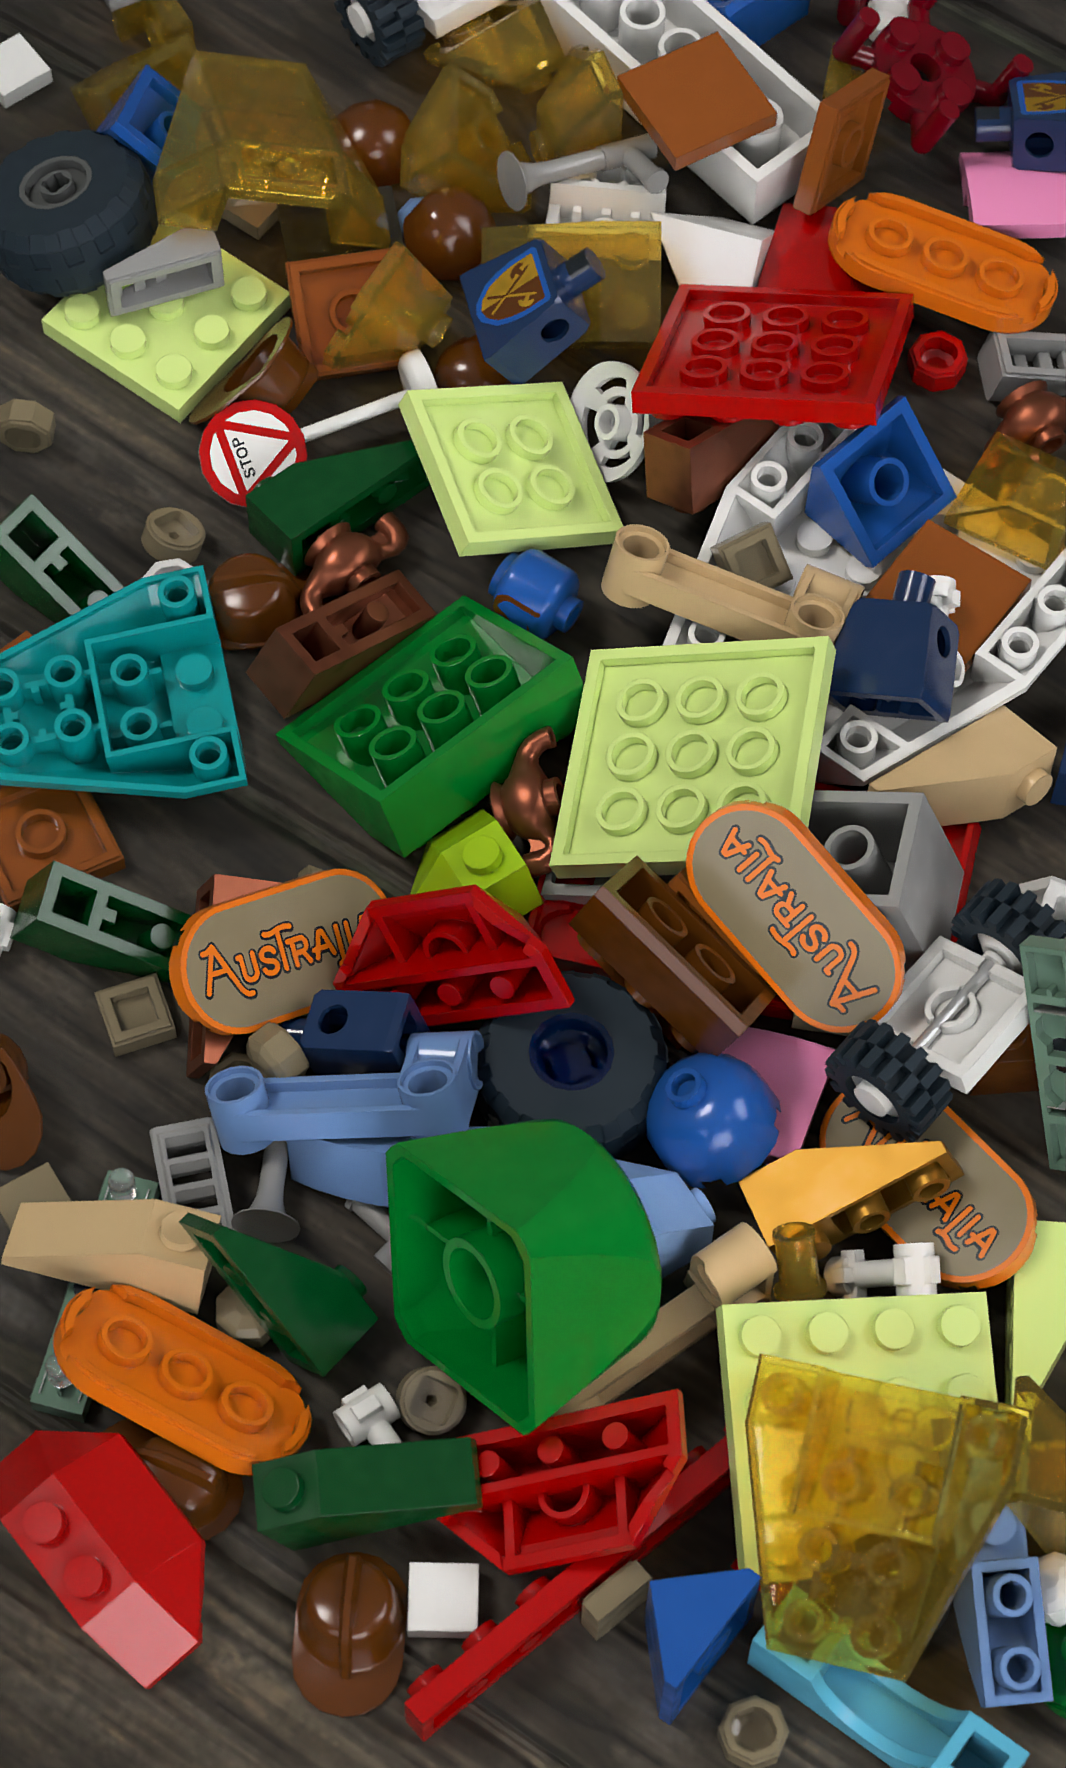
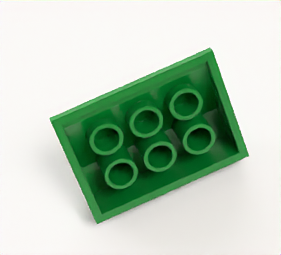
[275,595,584,858]

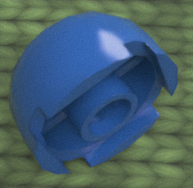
[646,1053,781,1188]

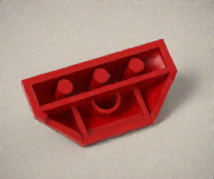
[332,884,575,1026]
[436,1389,688,1576]
[0,1430,205,1690]

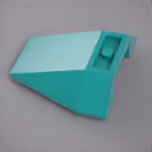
[0,565,248,799]

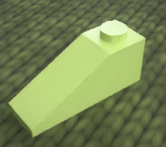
[1004,1220,1066,1434]

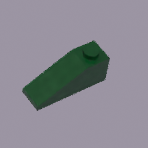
[245,440,430,576]
[0,493,124,624]
[10,861,192,983]
[179,1212,379,1377]
[252,1437,483,1551]

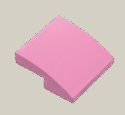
[959,152,1066,239]
[722,1027,835,1165]

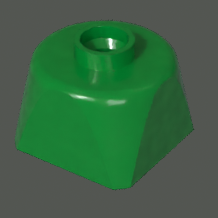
[386,1119,662,1436]

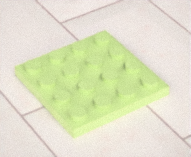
[549,636,836,879]
[716,1292,999,1585]

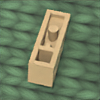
[868,705,1057,826]
[1,1199,221,1314]

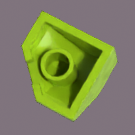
[410,809,544,916]

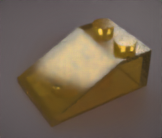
[482,221,661,349]

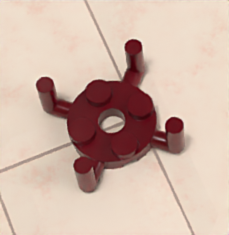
[832,0,1034,154]

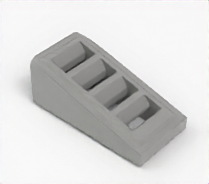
[103,218,225,317]
[977,331,1066,401]
[149,1117,237,1231]

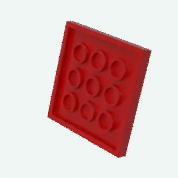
[631,284,914,429]

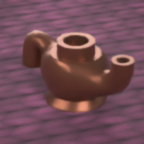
[982,380,1066,481]
[300,512,409,615]
[490,726,564,878]

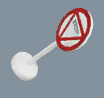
[198,348,438,508]

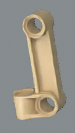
[601,524,865,645]
[550,1222,777,1417]

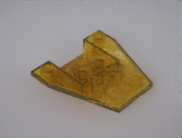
[153,50,391,249]
[745,1354,1033,1682]

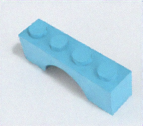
[747,1584,1030,1768]

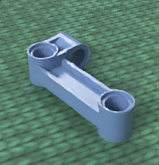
[205,1030,484,1155]

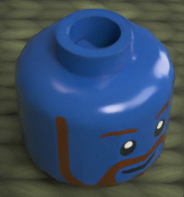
[488,549,584,639]

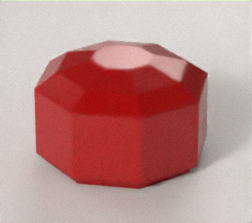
[907,331,968,392]

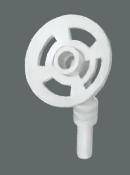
[570,361,663,483]

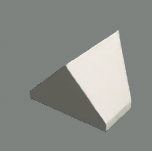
[650,212,774,287]

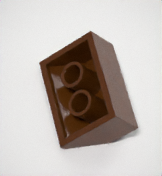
[569,856,777,1057]

